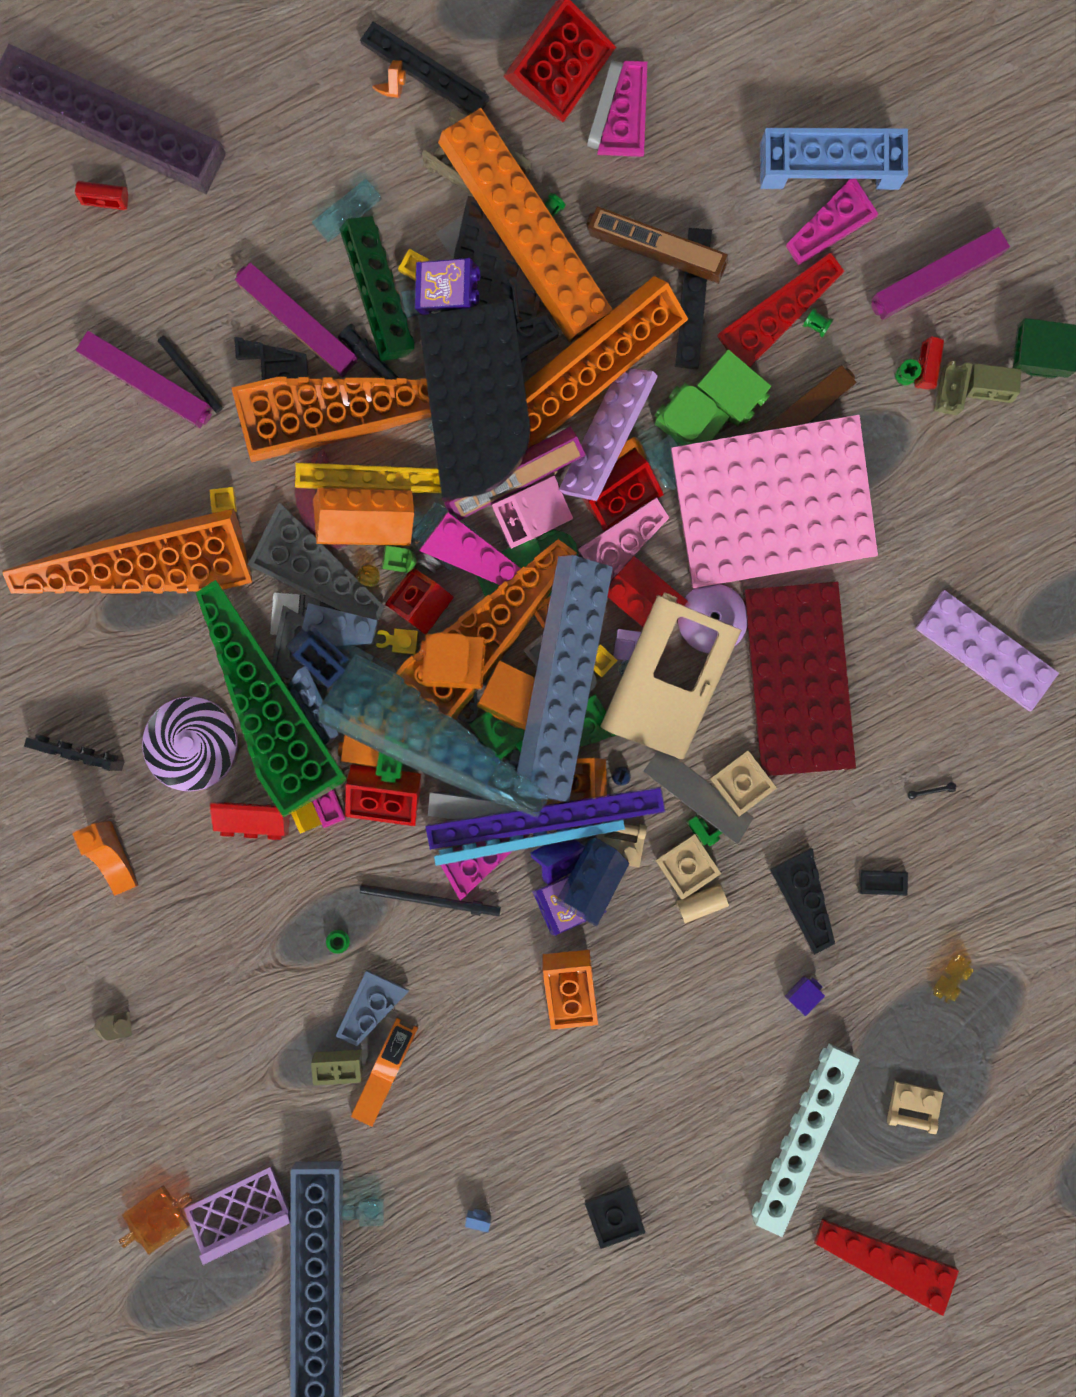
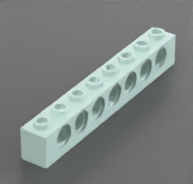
[751,1044,860,1237]

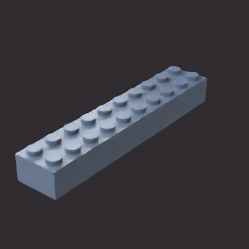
[513,555,613,802]
[290,1161,343,1397]

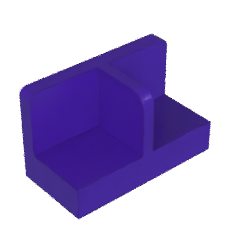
[531,839,585,885]

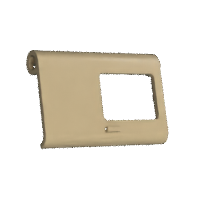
[600,592,742,759]

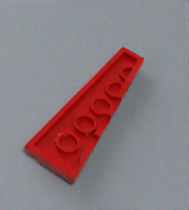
[717,253,844,367]
[814,1219,959,1316]

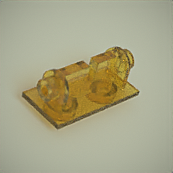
[933,954,974,1004]

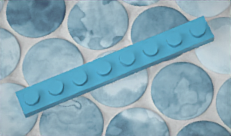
[434,819,625,866]

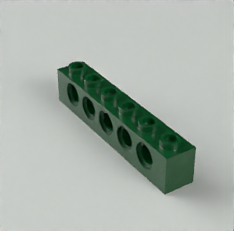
[339,216,415,361]

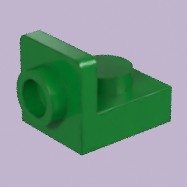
[376,746,405,782]
[686,816,722,846]

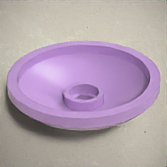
[678,584,748,653]

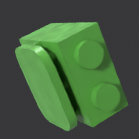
[697,350,771,427]
[654,383,730,445]

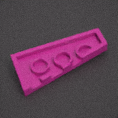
[786,179,878,266]
[440,834,530,901]

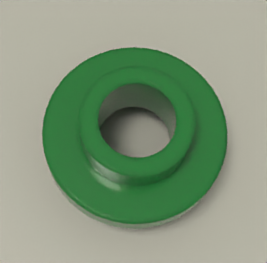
[326,930,350,954]

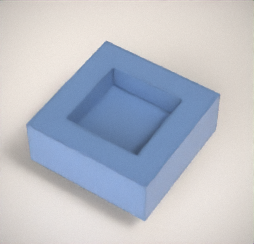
[465,1209,491,1233]

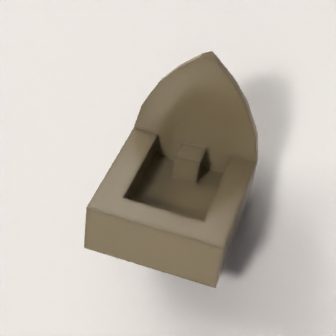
[94,1011,132,1041]

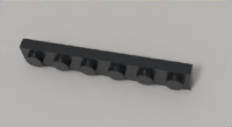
[360,21,490,114]
[675,227,712,370]

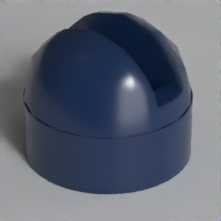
[612,767,631,786]

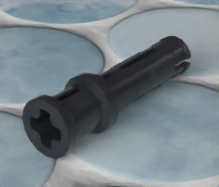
[338,324,399,379]

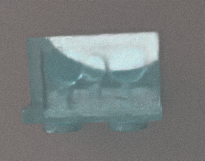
[645,435,679,490]

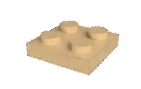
[710,751,777,817]
[655,834,721,900]

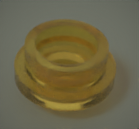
[356,565,380,586]

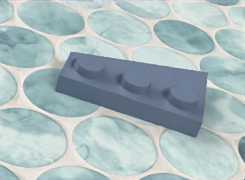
[302,603,378,646]
[287,667,338,745]
[336,970,409,1046]

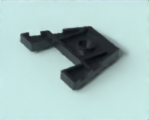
[234,337,309,429]

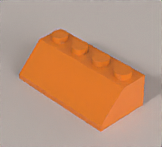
[313,488,414,546]

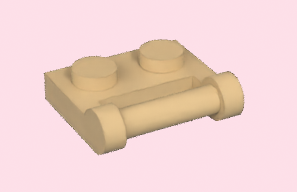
[596,822,647,868]
[887,1081,944,1134]

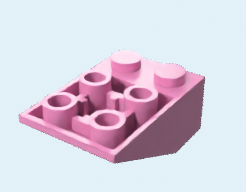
[490,476,573,548]

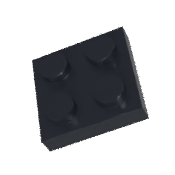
[584,1185,646,1249]

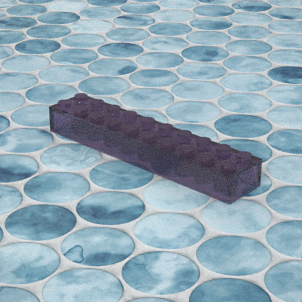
[0,44,226,194]

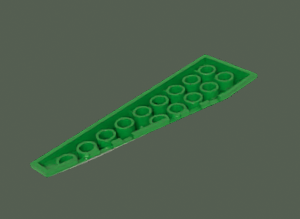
[196,580,347,817]

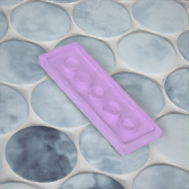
[559,368,658,501]
[915,590,1059,711]

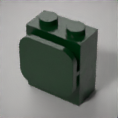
[1012,318,1076,379]

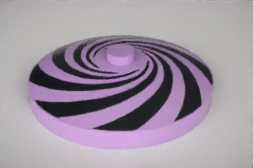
[142,697,238,791]

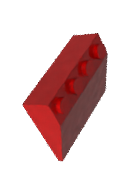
[503,0,616,122]

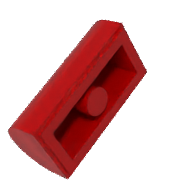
[74,181,128,210]
[914,336,944,389]

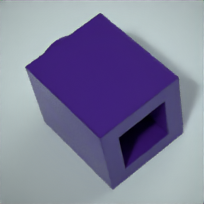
[785,976,825,1017]

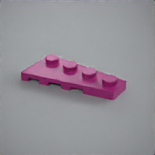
[597,61,647,157]
[419,512,521,585]

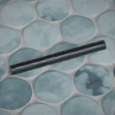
[158,336,223,413]

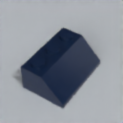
[555,838,629,926]

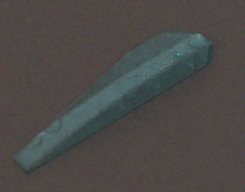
[319,654,549,817]

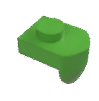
[381,545,417,573]

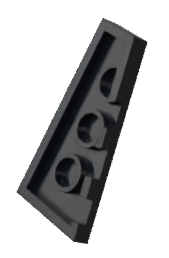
[24,734,124,771]

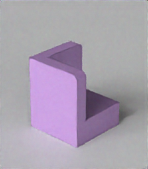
[613,629,641,661]

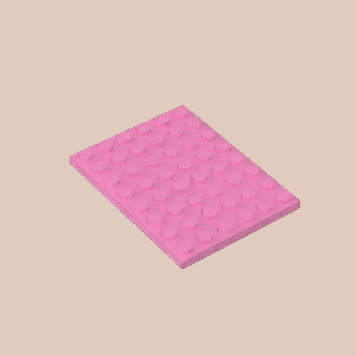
[671,415,878,588]

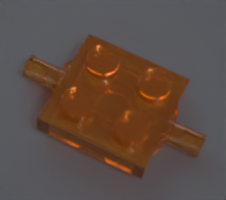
[119,1185,192,1255]

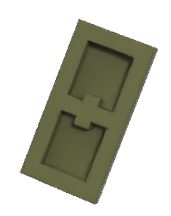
[934,361,973,415]
[966,364,1021,403]
[311,1049,363,1086]

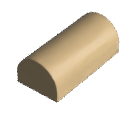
[676,884,729,923]

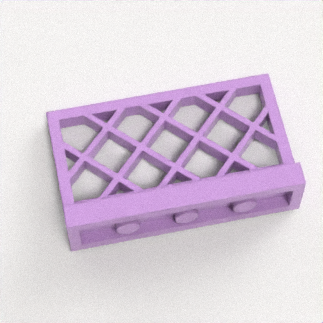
[184,1167,291,1265]

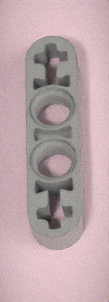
[587,60,623,150]

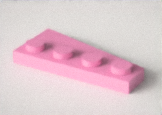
[577,498,669,581]

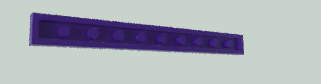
[425,787,665,850]

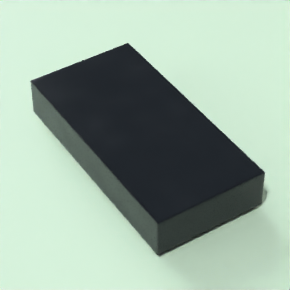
[858,870,908,896]

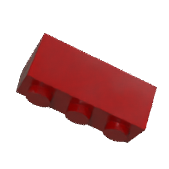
[582,449,664,531]
[607,556,688,627]
[345,764,422,826]
[210,802,290,840]

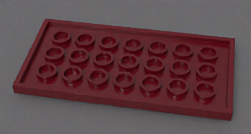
[744,581,856,776]

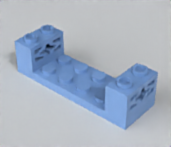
[760,128,908,190]

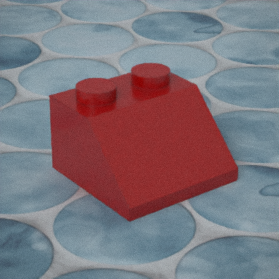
[385,568,454,635]

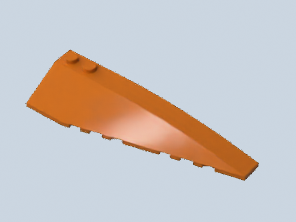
[231,377,431,463]
[2,508,253,593]
[376,539,577,745]

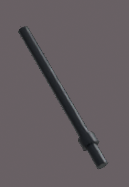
[359,884,501,917]

